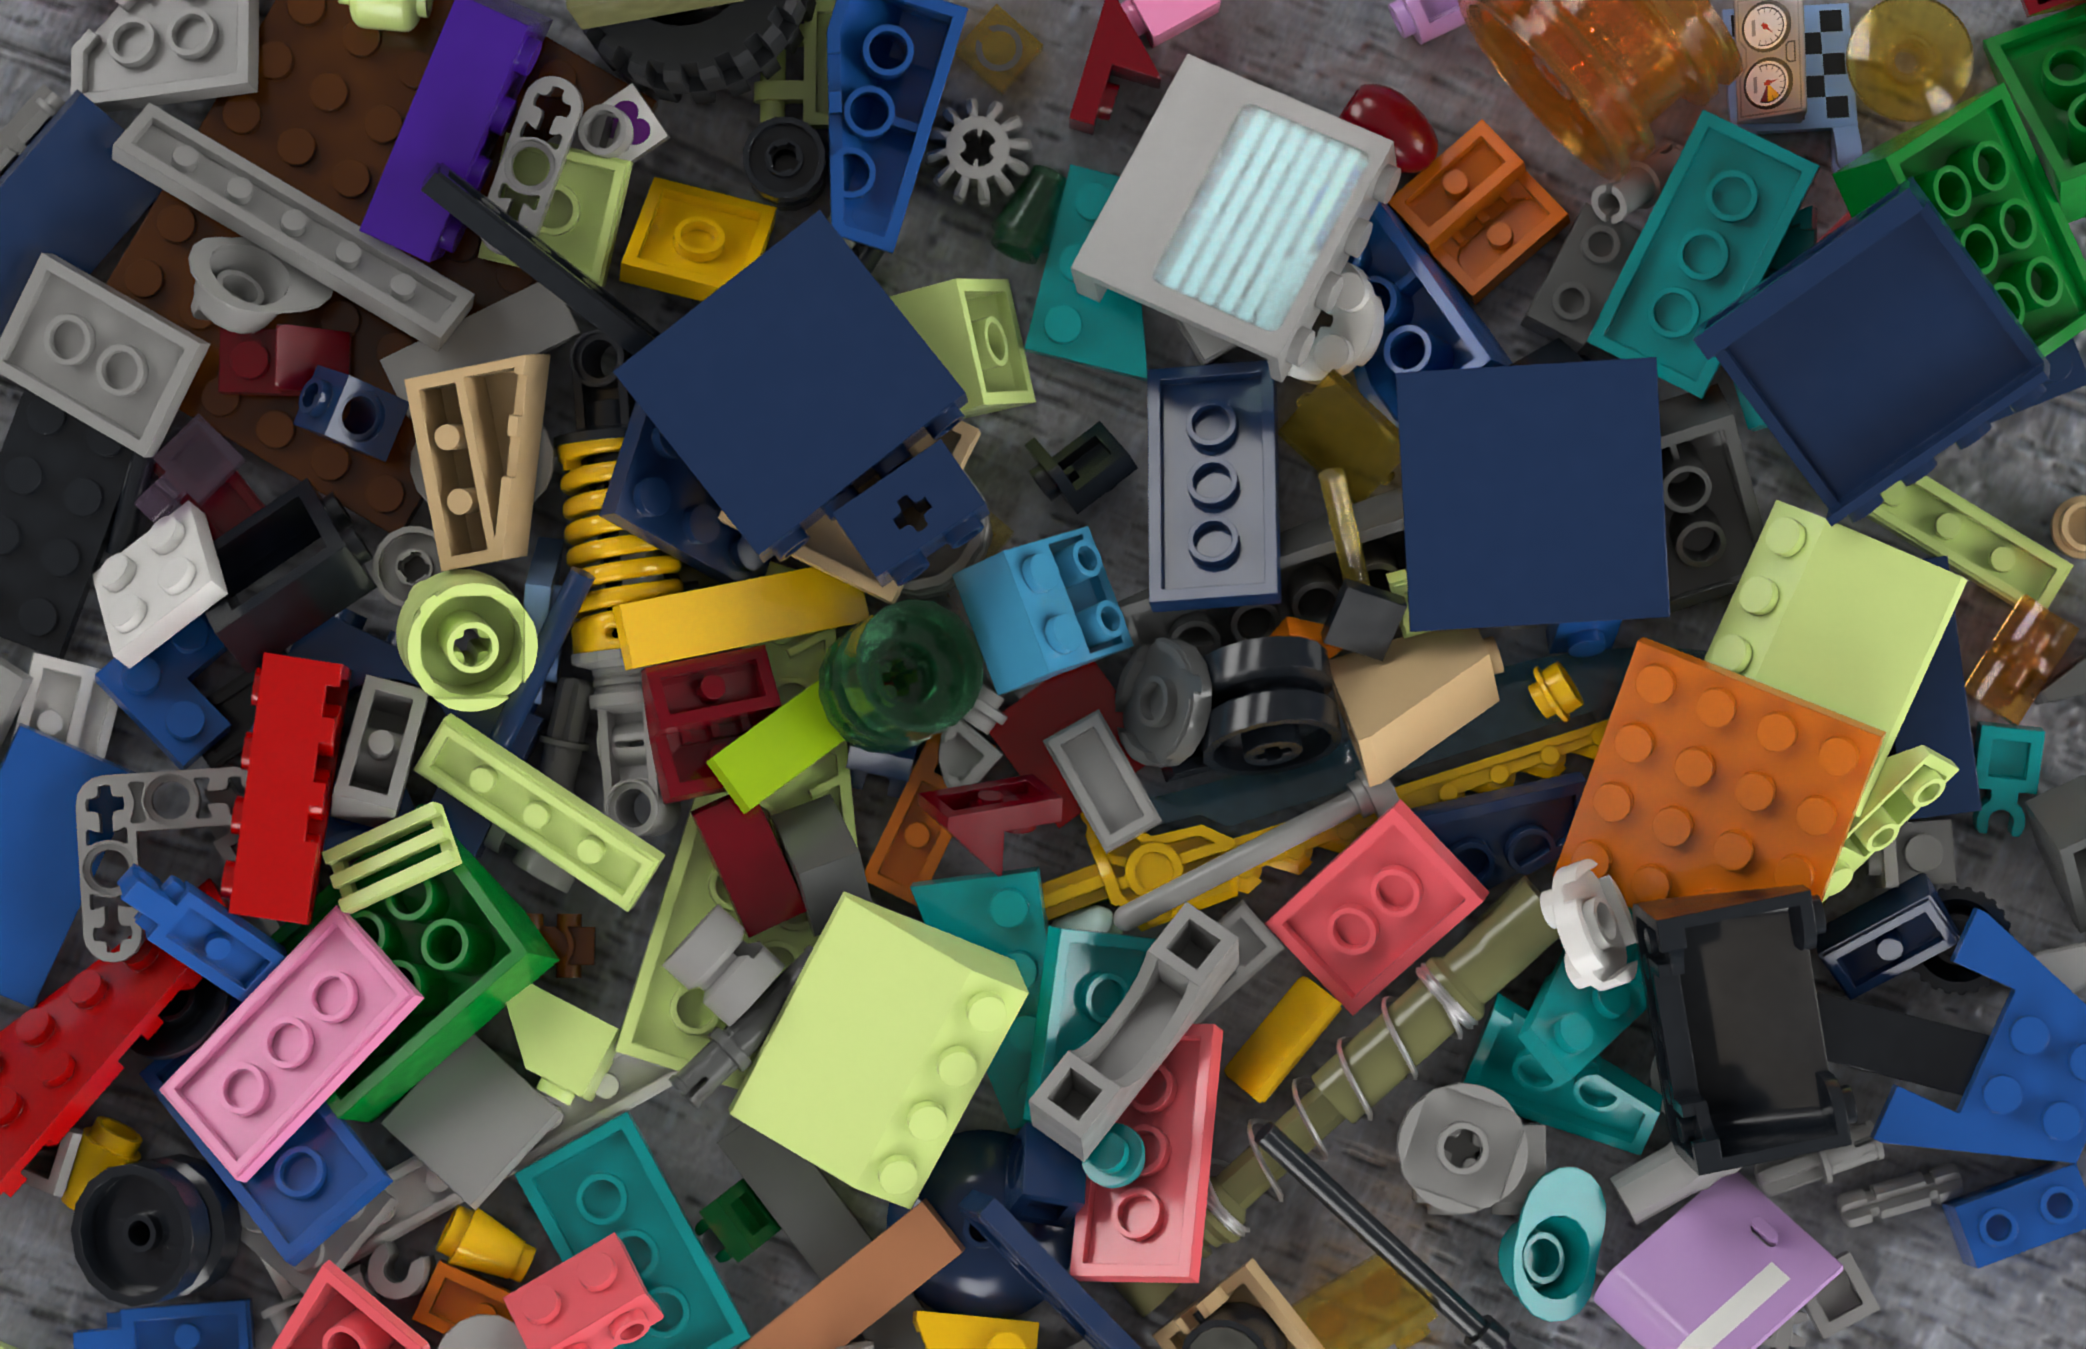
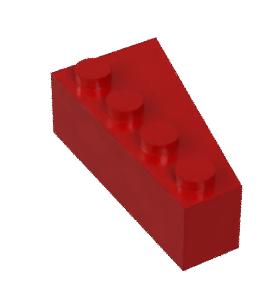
[220,652,352,925]

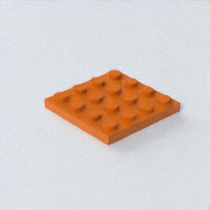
[1553,637,1886,908]

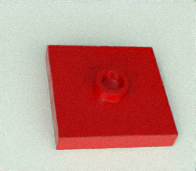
[989,661,1146,829]

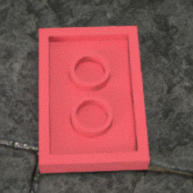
[1264,799,1490,1016]

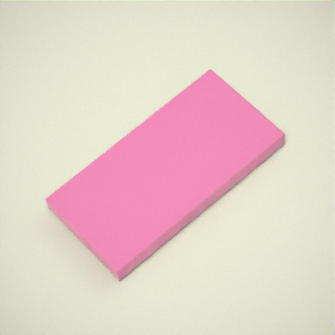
[159,905,424,1183]

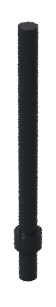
[1254,1122,1517,1349]

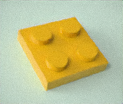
[619,177,777,301]

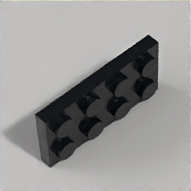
[0,388,132,659]

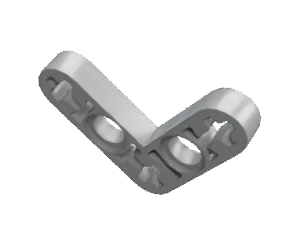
[75,767,248,962]

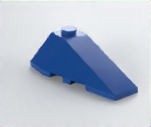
[1308,166,1512,441]

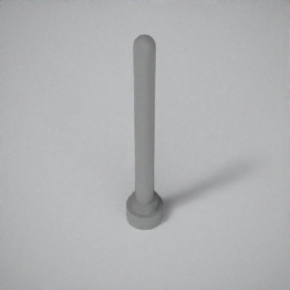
[1113,769,1399,931]

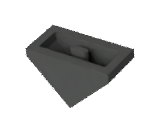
[769,794,872,937]

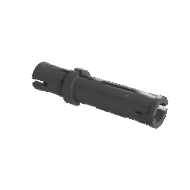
[668,945,813,1109]

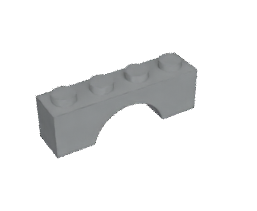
[1029,901,1239,1162]

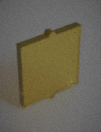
[1278,368,1400,504]

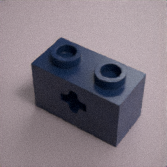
[832,439,990,587]

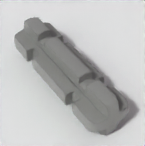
[1837,1163,1964,1228]

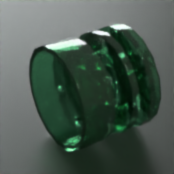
[819,599,983,754]

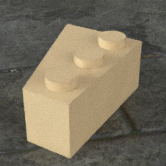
[404,354,551,572]

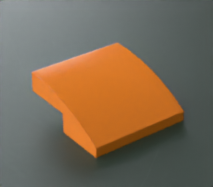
[1387,119,1571,305]

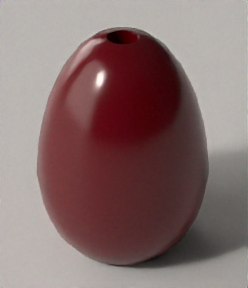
[1339,84,1439,173]

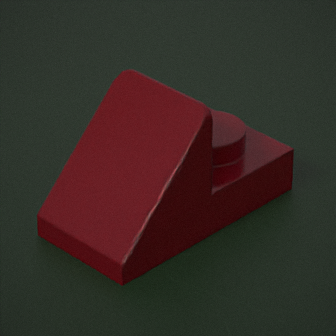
[1069,0,1161,135]
[218,324,352,396]
[918,774,1063,877]

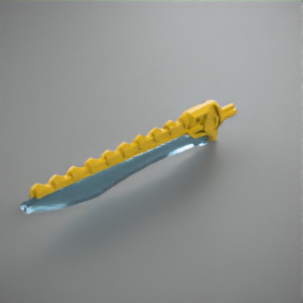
[1042,647,1707,932]

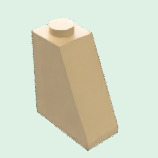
[1329,628,1504,787]

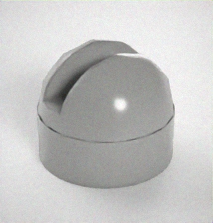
[578,104,634,158]

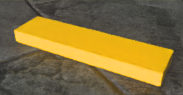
[612,567,870,671]

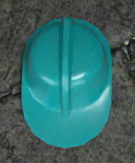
[1498,1167,1606,1322]

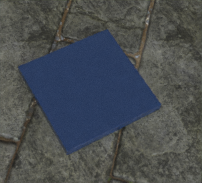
[1395,357,1670,632]

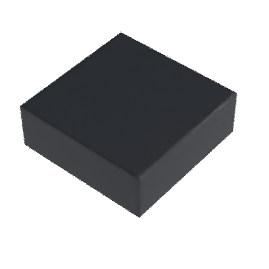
[1321,578,1407,661]

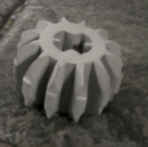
[924,97,1032,207]

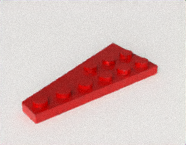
[0,878,230,1198]

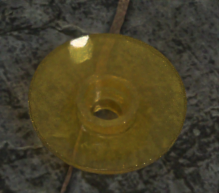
[1846,0,1974,122]

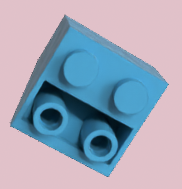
[952,526,1134,695]

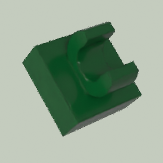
[694,1178,782,1263]

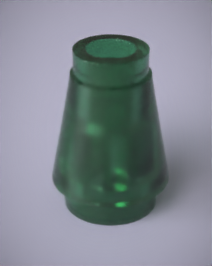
[991,165,1067,264]

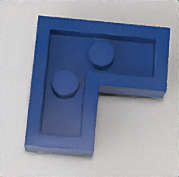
[95,613,231,770]

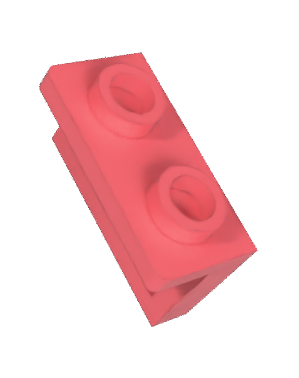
[503,1232,664,1349]

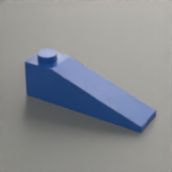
[826,0,969,254]

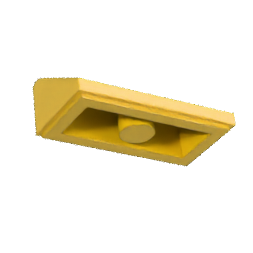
[1224,976,1342,1103]

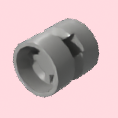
[372,526,465,608]
[662,904,785,1027]

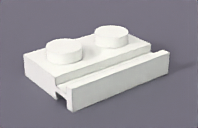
[10,652,118,759]

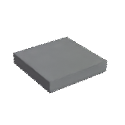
[381,1034,563,1211]

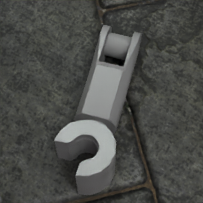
[261,1241,437,1336]

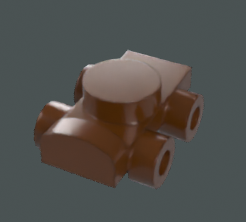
[526,913,596,978]

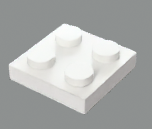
[92,500,228,669]

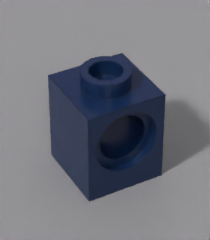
[293,365,409,462]
[1004,1122,1086,1228]

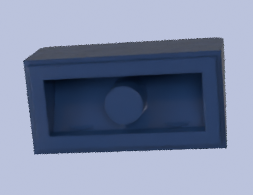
[1816,873,1961,1000]

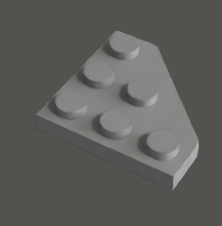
[70,0,259,113]

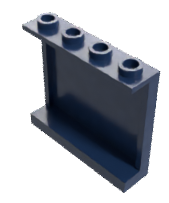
[1693,176,2051,527]
[613,210,968,563]

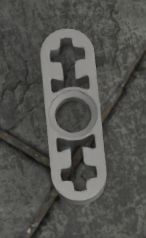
[481,76,584,256]

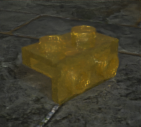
[1291,1254,1438,1349]

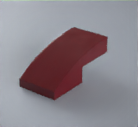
[691,794,807,938]

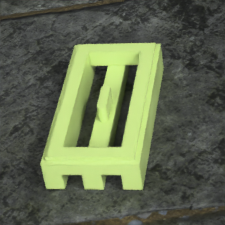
[321,801,462,914]

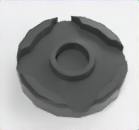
[1115,637,1212,768]

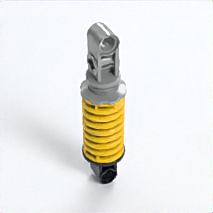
[553,329,687,837]

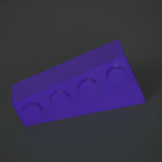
[359,0,553,262]

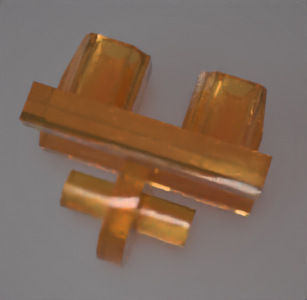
[1965,594,2080,726]

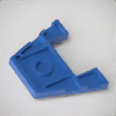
[1870,908,2086,1163]

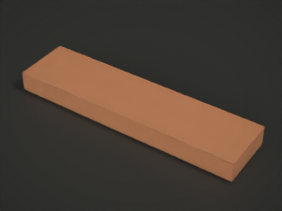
[737,1198,966,1349]

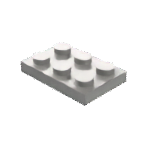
[0,253,210,457]

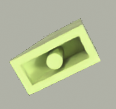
[506,984,621,1106]

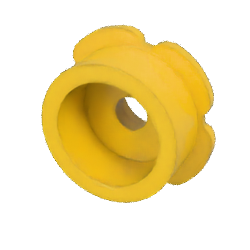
[1528,661,1584,722]

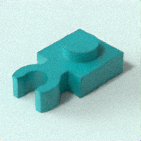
[1972,721,2046,837]

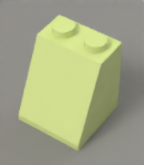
[889,278,1036,419]

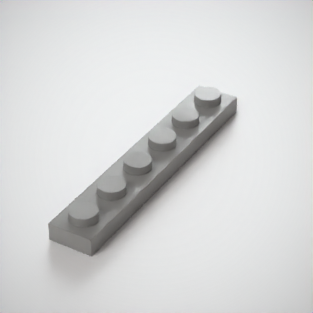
[112,102,475,352]

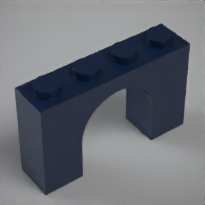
[243,608,548,858]

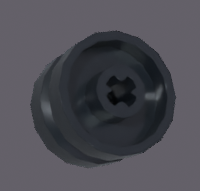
[1200,636,1342,776]
[71,1154,242,1307]

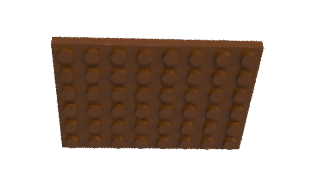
[106,0,658,533]

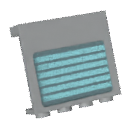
[1070,54,1401,383]

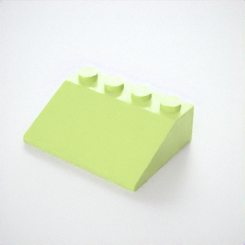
[1704,500,1968,817]
[728,891,1029,1210]

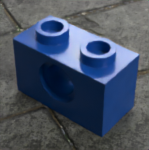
[1941,1161,2086,1269]

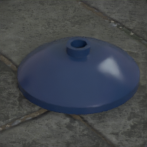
[887,1129,1076,1319]

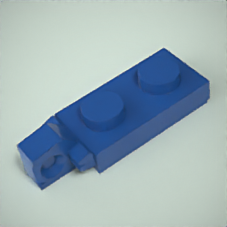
[117,863,288,1003]
[73,1298,256,1349]

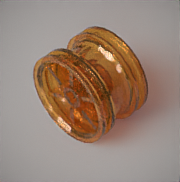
[1458,0,1744,182]

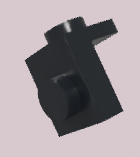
[1024,421,1138,514]

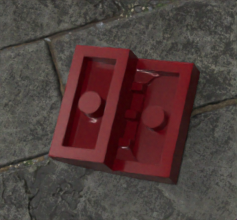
[641,644,782,804]

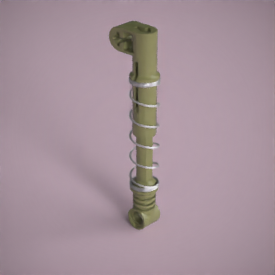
[1110,876,1560,1318]

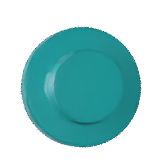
[1082,1123,1145,1188]

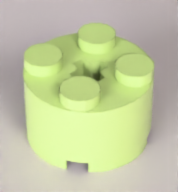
[396,569,538,712]

